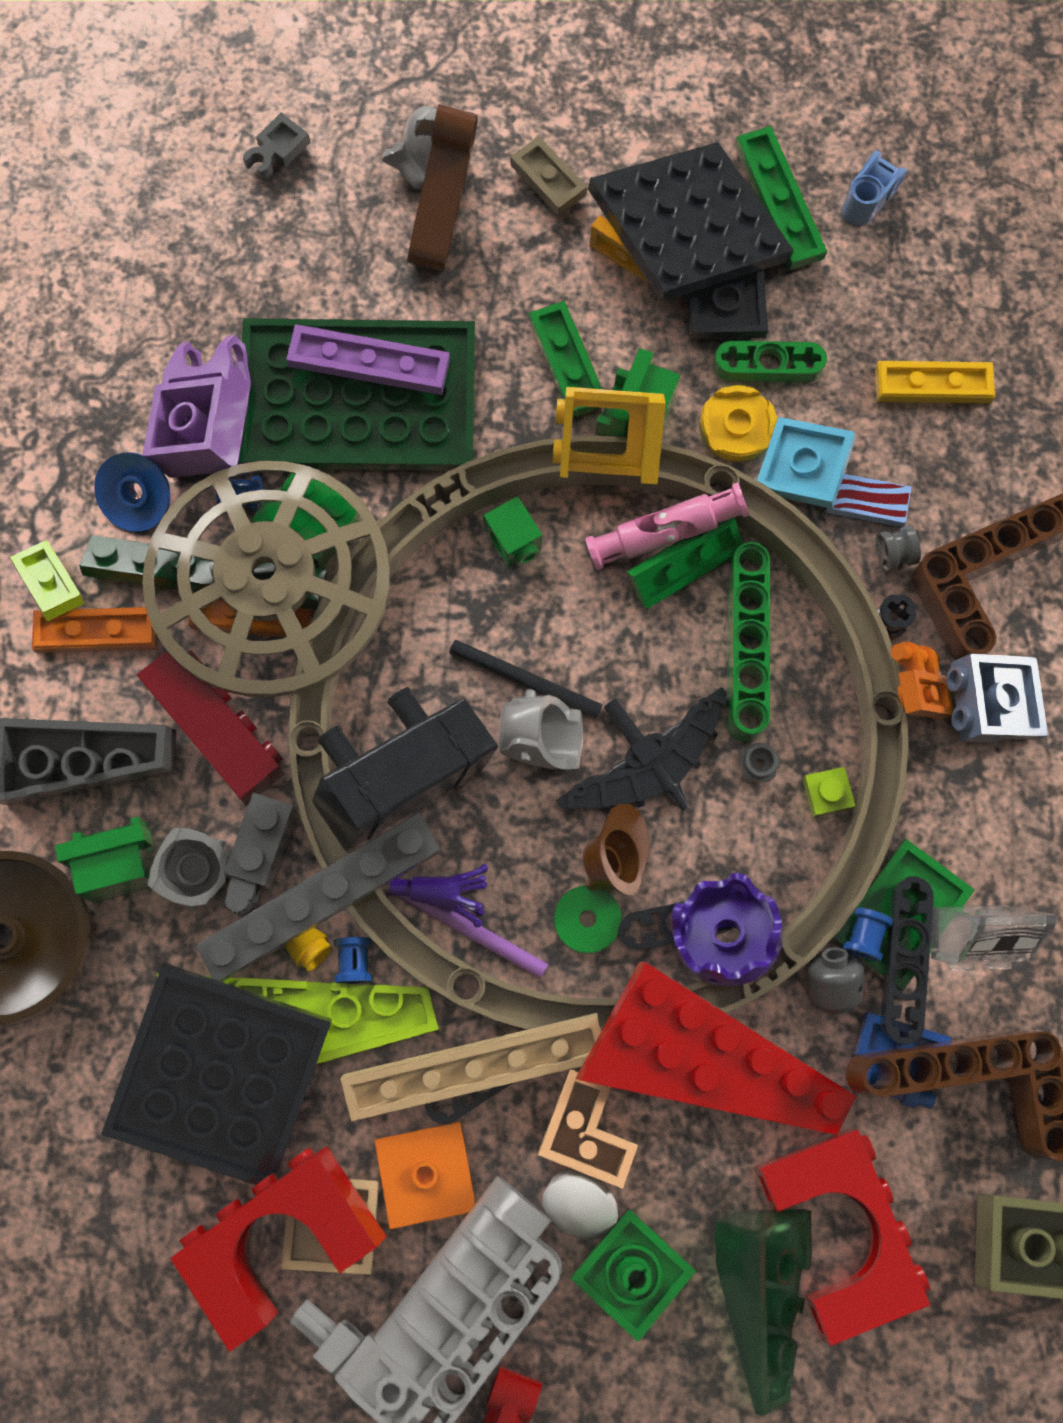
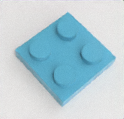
[757,417,856,509]

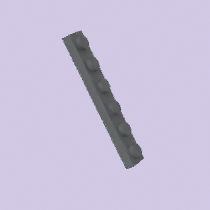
[195,813,442,982]

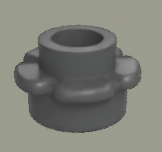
[739,743,780,783]

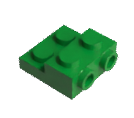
[251,473,360,569]

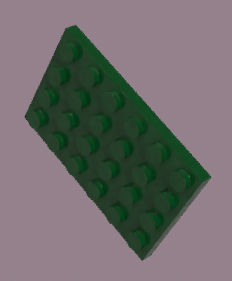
[237,318,475,471]

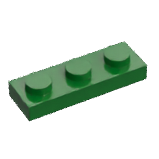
[529,300,603,418]
[627,518,744,609]

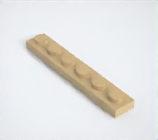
[340,1013,602,1121]

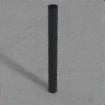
[449,639,603,719]

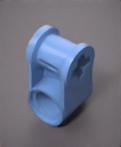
[842,150,908,226]

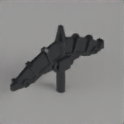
[555,687,729,815]

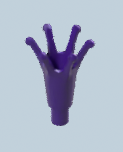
[389,864,488,928]

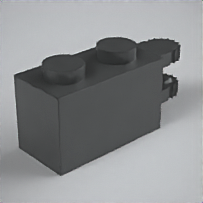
[224,793,300,917]

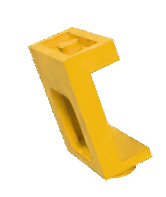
[552,387,666,484]

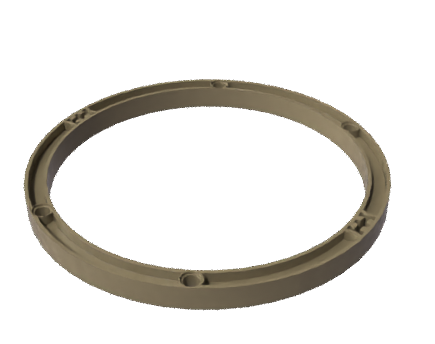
[288,436,909,1031]

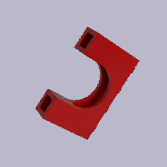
[754,1129,930,1346]
[170,1146,387,1352]

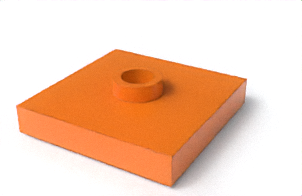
[374,1121,476,1229]

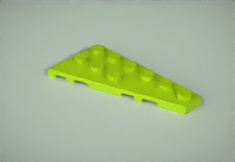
[156,973,439,1065]

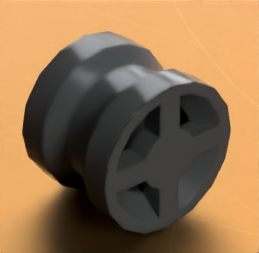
[875,525,921,571]

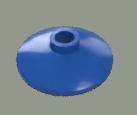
[94,452,171,532]

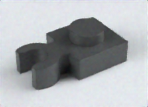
[243,112,311,181]

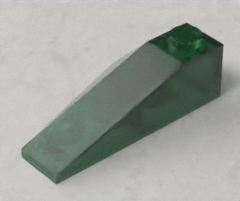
[714,1209,812,1416]

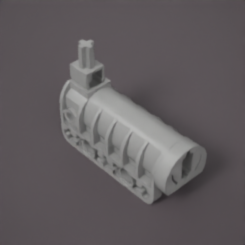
[290,1175,562,1423]

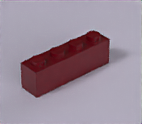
[136,650,285,806]

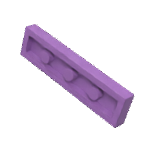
[286,324,450,395]

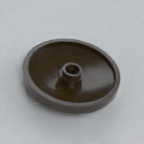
[0,851,91,1025]

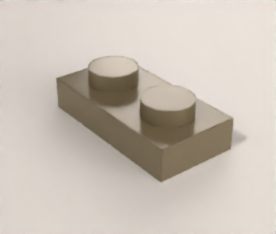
[510,136,587,216]

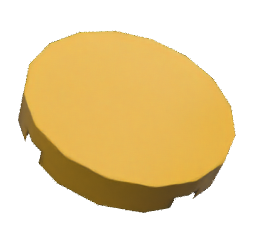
[699,385,778,462]

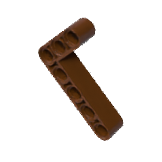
[912,493,1063,661]
[845,1030,1063,1161]

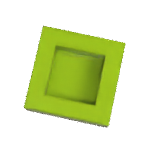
[802,767,855,818]

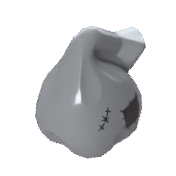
[382,106,437,190]

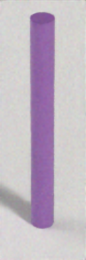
[394,895,548,979]

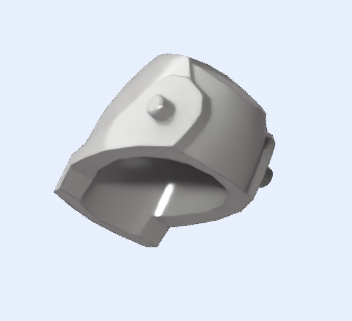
[499,689,583,769]
[147,827,229,911]

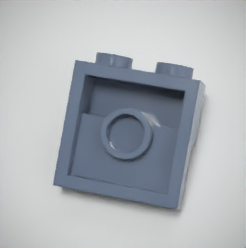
[946,654,1048,743]

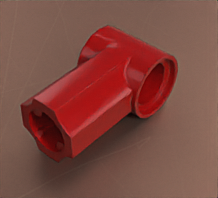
[483,1366,542,1423]

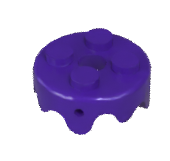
[672,873,783,987]

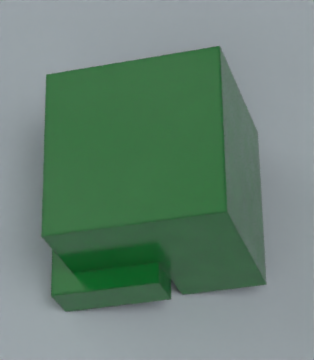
[595,348,681,438]
[55,817,154,903]

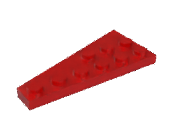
[575,962,856,1135]

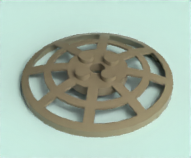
[142,461,391,697]

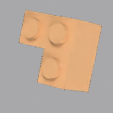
[537,1069,638,1189]

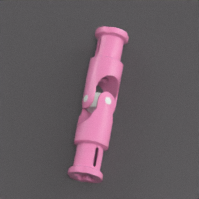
[586,483,750,570]

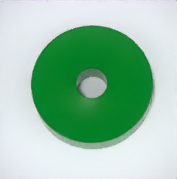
[554,885,622,954]

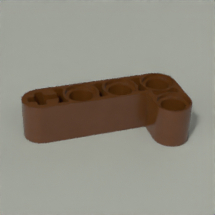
[407,104,478,272]

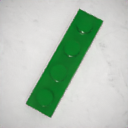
[735,126,828,270]

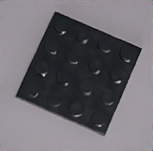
[588,142,794,302]
[101,963,332,1185]

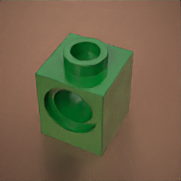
[483,496,543,568]

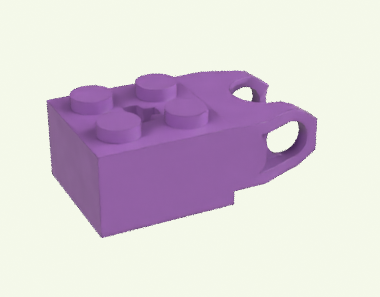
[142,335,251,478]

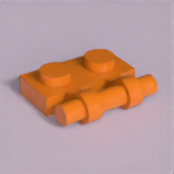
[890,641,954,719]

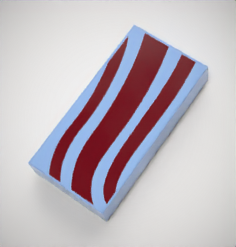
[825,474,911,527]

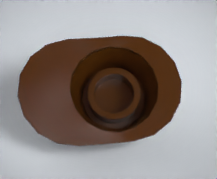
[583,804,650,896]

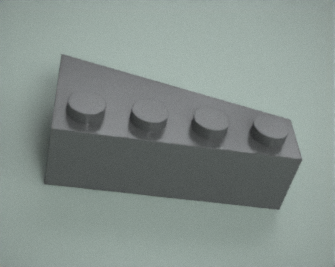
[0,718,177,805]

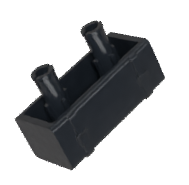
[312,687,498,851]

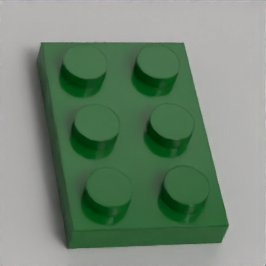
[831,839,975,992]

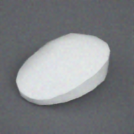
[542,1168,618,1239]

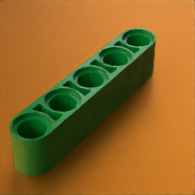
[727,542,770,743]

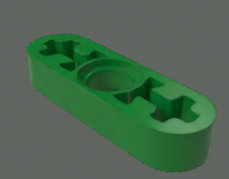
[713,341,827,382]

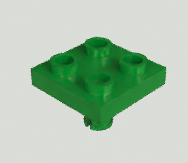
[570,1208,696,1342]

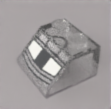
[931,905,1057,971]

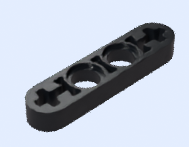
[880,876,934,1045]

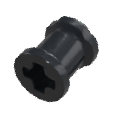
[877,594,916,640]

